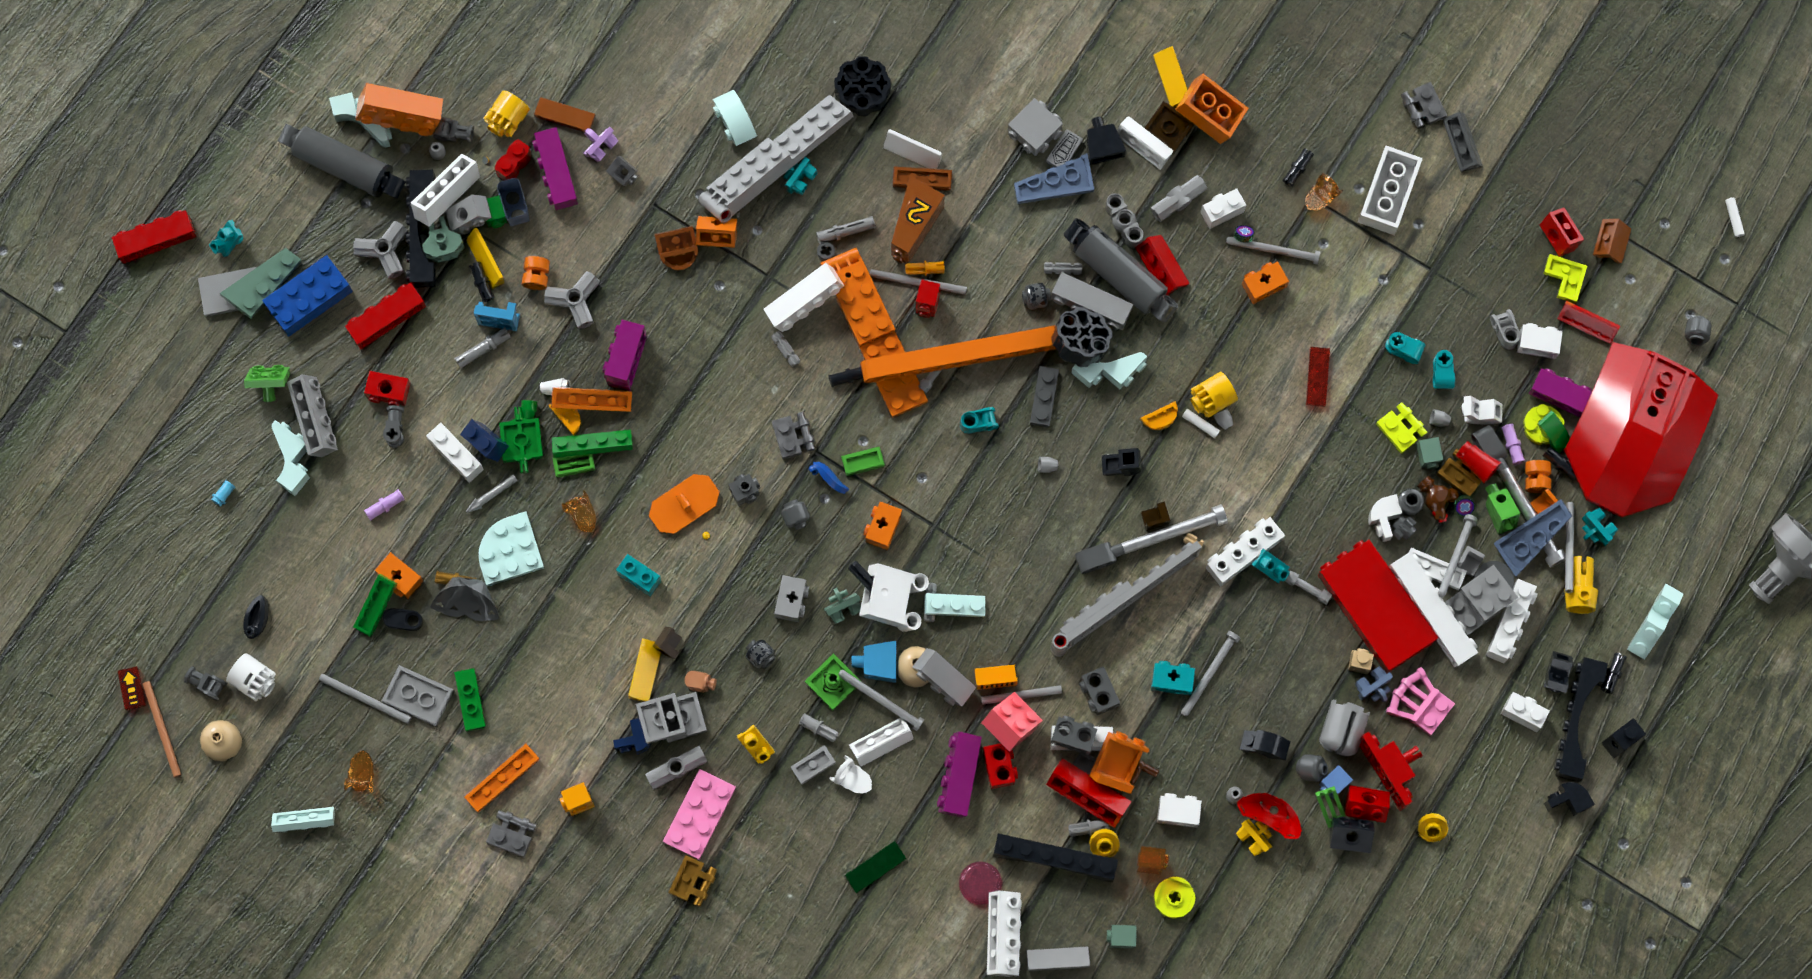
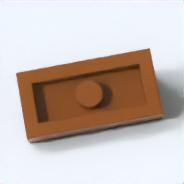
[1593,219,1631,264]

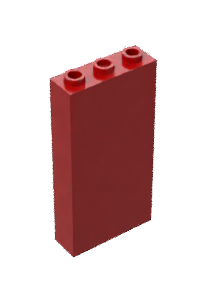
[1318,539,1438,674]

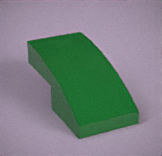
[1538,411,1570,454]

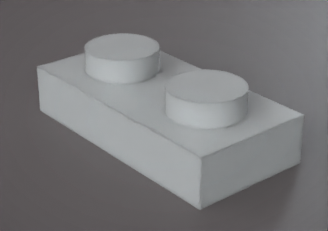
[791,745,836,785]

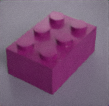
[602,320,647,391]

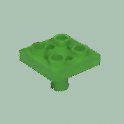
[244,365,290,402]
[805,653,862,711]

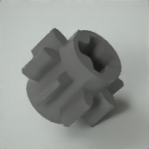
[1392,516,1417,540]

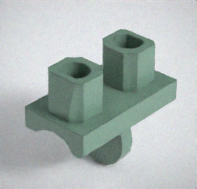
[823,588,861,624]

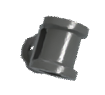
[433,117,474,143]
[383,405,404,448]
[184,666,228,701]

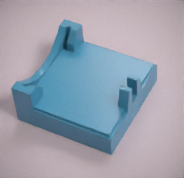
[474,302,520,331]

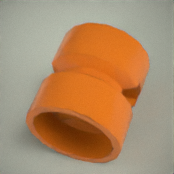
[521,256,550,290]
[1525,460,1551,493]

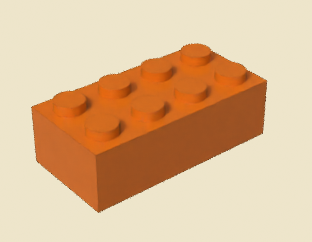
[356,83,443,136]

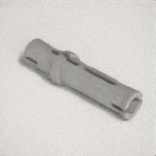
[816,216,876,244]
[454,327,511,369]

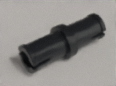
[1282,148,1314,187]
[469,262,494,303]
[828,367,863,387]
[1542,446,1576,481]
[1601,652,1627,694]

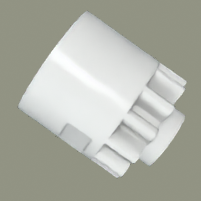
[226,653,276,702]

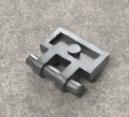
[1401,82,1447,129]
[772,412,815,459]
[486,810,537,857]

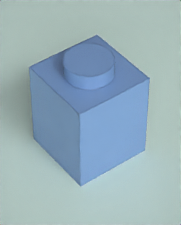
[1319,765,1353,799]

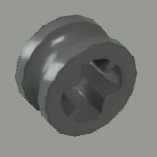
[817,242,835,261]

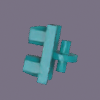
[783,157,818,195]
[209,220,243,257]
[1582,508,1618,546]
[1251,548,1290,584]

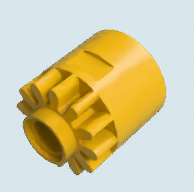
[483,91,530,138]
[1190,372,1238,418]

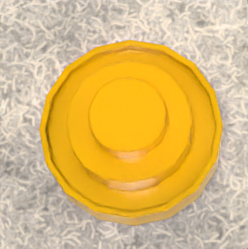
[1418,813,1448,842]
[1089,829,1120,858]

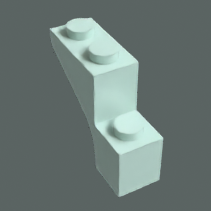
[329,92,392,147]
[1072,352,1147,389]
[272,420,310,496]
[1627,584,1683,660]

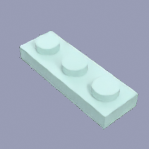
[925,593,985,617]
[271,807,335,832]

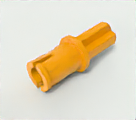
[905,260,945,276]

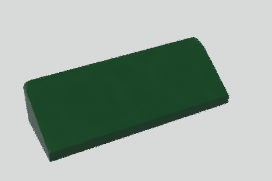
[844,841,907,894]

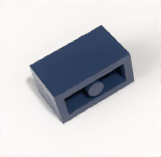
[460,419,509,462]

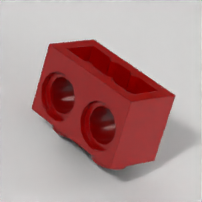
[983,743,1018,789]

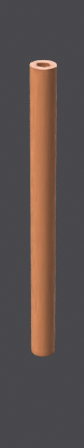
[142,681,181,778]

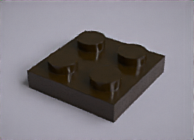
[1144,101,1195,154]

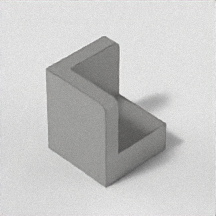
[1457,546,1485,577]

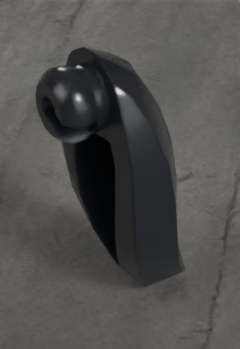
[243,595,268,639]

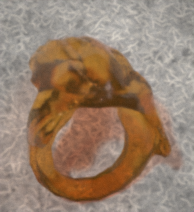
[1305,173,1343,211]
[562,490,596,532]
[344,750,374,793]

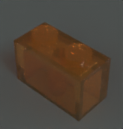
[1136,846,1169,875]

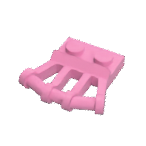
[1386,667,1455,736]

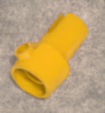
[1564,556,1598,614]

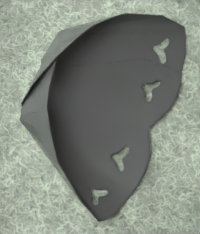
[430,577,499,621]

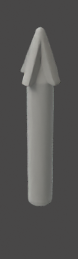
[466,475,517,512]

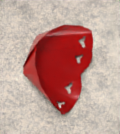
[1237,793,1302,839]

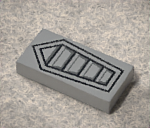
[1046,129,1083,167]

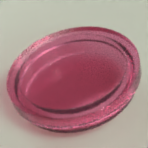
[959,862,1002,905]

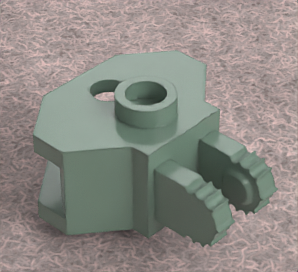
[422,216,464,263]

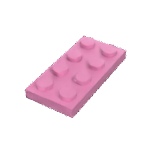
[663,769,736,860]

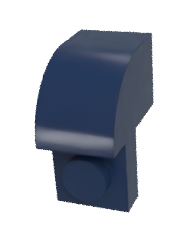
[613,718,652,755]

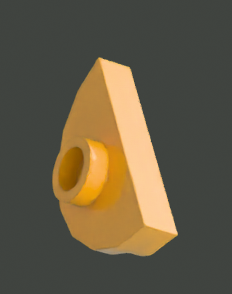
[1140,401,1178,430]
[548,404,581,435]

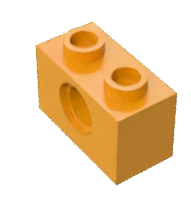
[559,782,594,816]

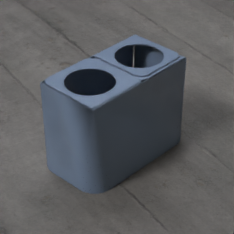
[497,178,530,226]

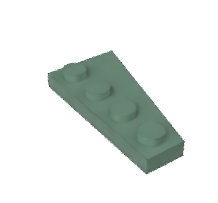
[220,248,301,319]

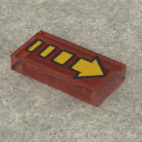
[118,666,146,711]

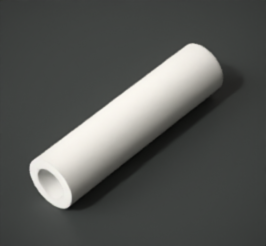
[1725,198,1745,237]
[1182,409,1220,439]

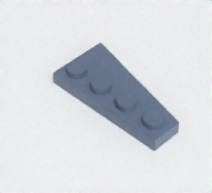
[1014,153,1094,204]
[1494,499,1573,577]

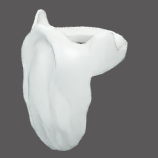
[829,756,872,793]

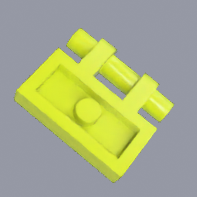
[1376,402,1428,454]

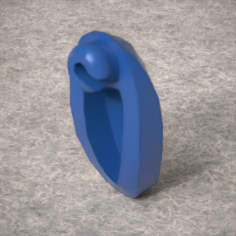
[809,462,849,494]

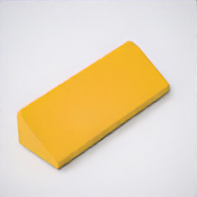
[1153,46,1187,107]
[467,228,505,289]
[628,638,661,702]

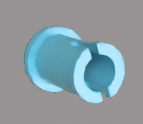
[211,480,236,507]

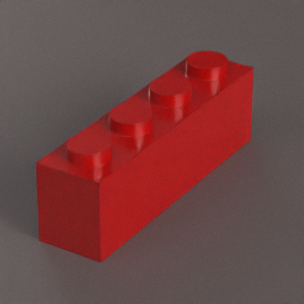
[111,210,197,264]
[345,282,426,350]
[1046,758,1132,828]

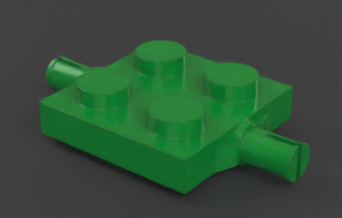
[499,407,543,474]

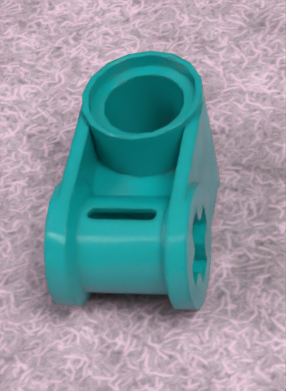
[1385,332,1426,364]
[1433,350,1455,389]
[960,407,999,434]

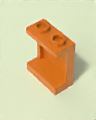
[1089,731,1150,794]

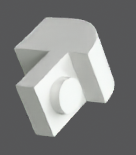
[1462,396,1502,425]
[1368,494,1402,542]

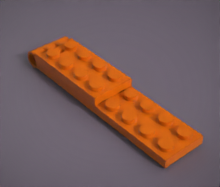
[820,247,928,418]

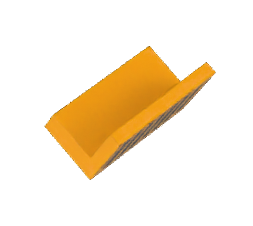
[975,664,1017,690]

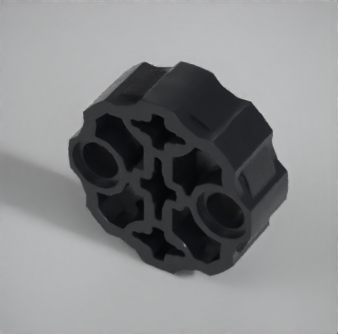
[834,56,891,116]
[1051,307,1113,367]

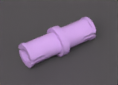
[1501,424,1525,465]
[364,490,405,521]

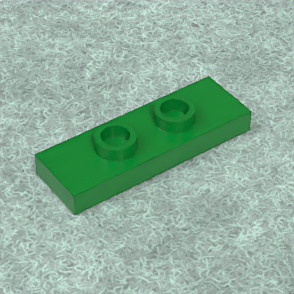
[353,574,398,637]
[454,668,486,732]

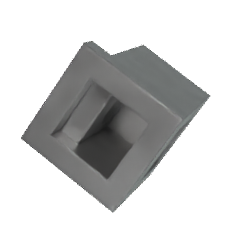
[606,156,638,186]

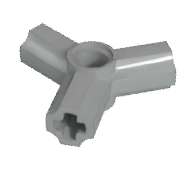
[353,221,409,279]
[544,271,600,329]

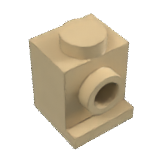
[1348,649,1374,674]

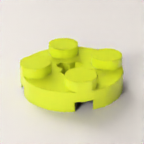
[1523,404,1564,445]
[1154,877,1195,919]

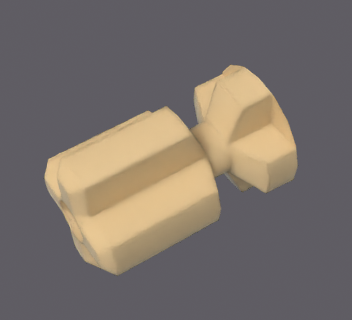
[1183,532,1204,547]

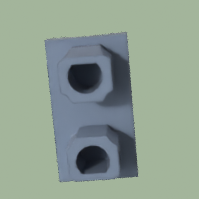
[1355,666,1393,702]

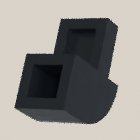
[1102,448,1141,476]
[1544,651,1573,693]
[1240,730,1291,761]
[1544,782,1595,816]

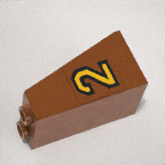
[891,176,945,264]

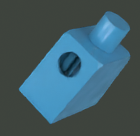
[852,641,896,683]

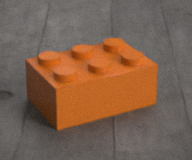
[1175,74,1249,144]

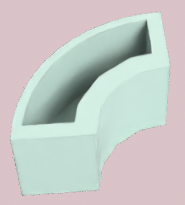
[713,90,757,146]

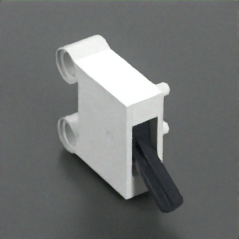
[848,561,929,632]

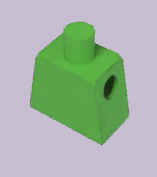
[1485,484,1520,535]

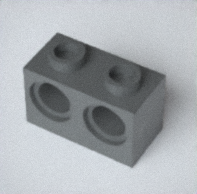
[1079,666,1120,716]
[1051,715,1097,755]

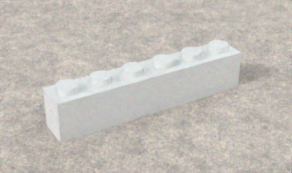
[1389,551,1478,667]

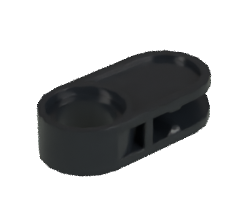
[383,608,423,631]

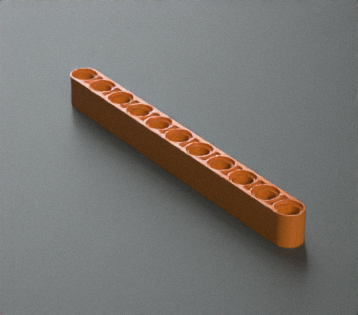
[860,325,1056,383]

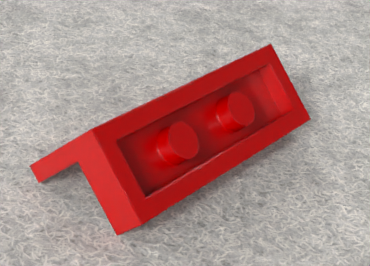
[1135,235,1190,296]

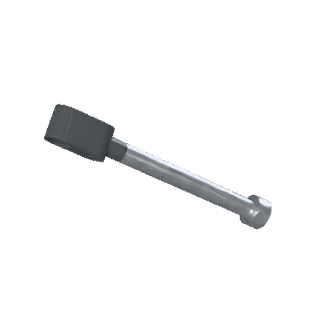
[1471,425,1565,568]
[1075,504,1228,574]

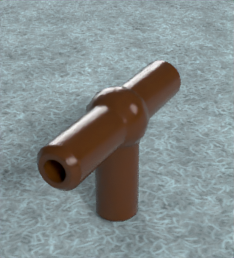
[1130,760,1159,785]

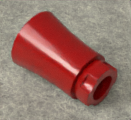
[1455,441,1502,484]

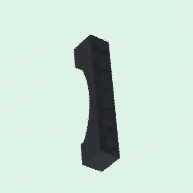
[406,169,436,288]
[1554,657,1608,782]
[993,833,1118,883]

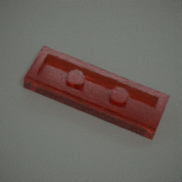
[1306,347,1330,407]

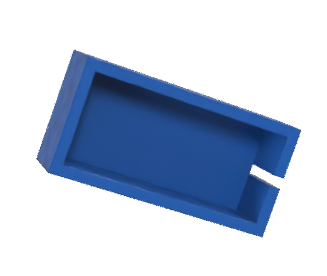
[262,255,353,337]

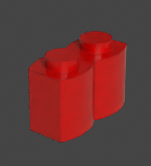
[495,139,532,181]

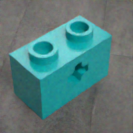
[616,554,662,597]
[1151,661,1195,696]

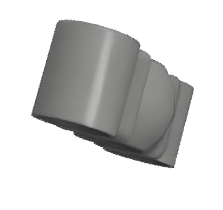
[1105,193,1144,249]

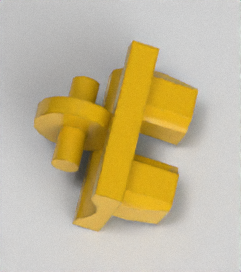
[737,725,775,764]
[1236,819,1273,856]

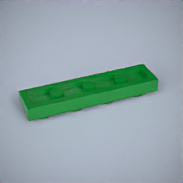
[552,430,633,458]

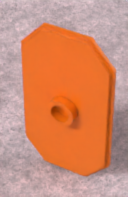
[649,474,720,534]

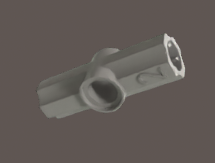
[1150,175,1207,222]
[645,746,707,790]

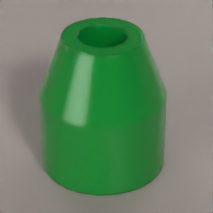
[521,400,538,419]

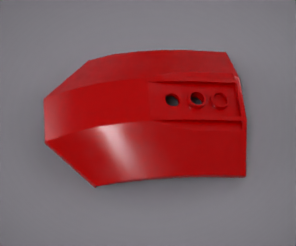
[1564,342,1719,518]

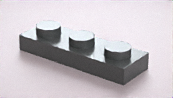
[1030,366,1059,428]

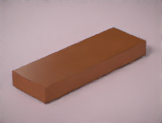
[534,97,596,132]
[893,167,952,191]

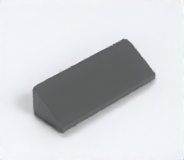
[1443,111,1482,172]

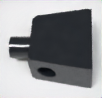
[1086,116,1126,165]
[1601,718,1646,759]

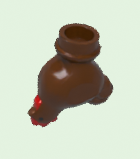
[1417,475,1459,523]

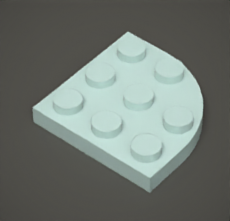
[479,511,544,587]

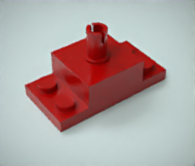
[1359,732,1423,811]

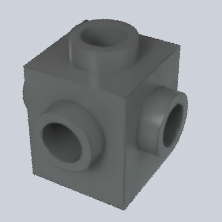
[728,474,761,506]

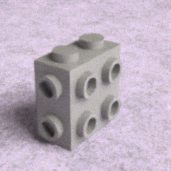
[1007,98,1063,156]

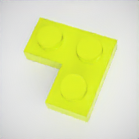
[1543,254,1587,304]

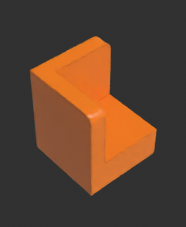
[1531,488,1558,514]

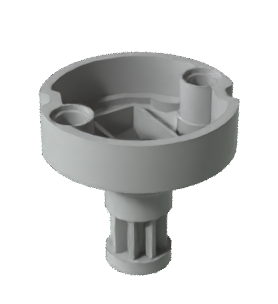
[1749,513,1812,604]

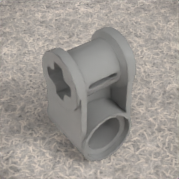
[1490,309,1521,350]

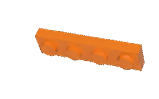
[551,387,632,412]
[464,744,540,813]

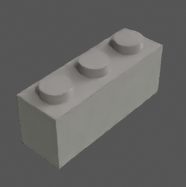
[913,648,976,706]

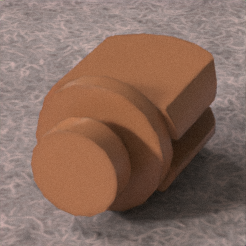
[685,671,717,693]

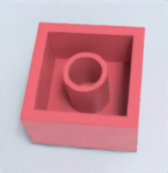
[981,692,1043,752]

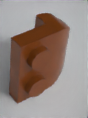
[654,226,698,270]

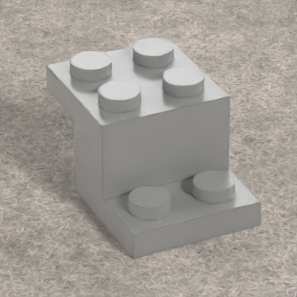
[1445,565,1518,636]
[636,692,707,744]

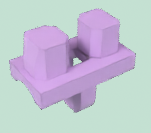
[583,127,618,162]

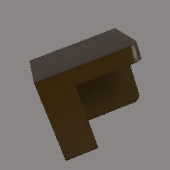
[1141,501,1170,531]
[653,626,682,659]

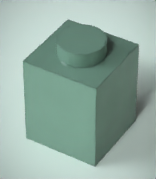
[1416,437,1443,470]
[1106,925,1136,949]

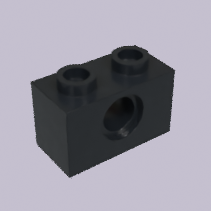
[1329,816,1375,853]

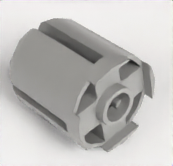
[1319,700,1370,756]

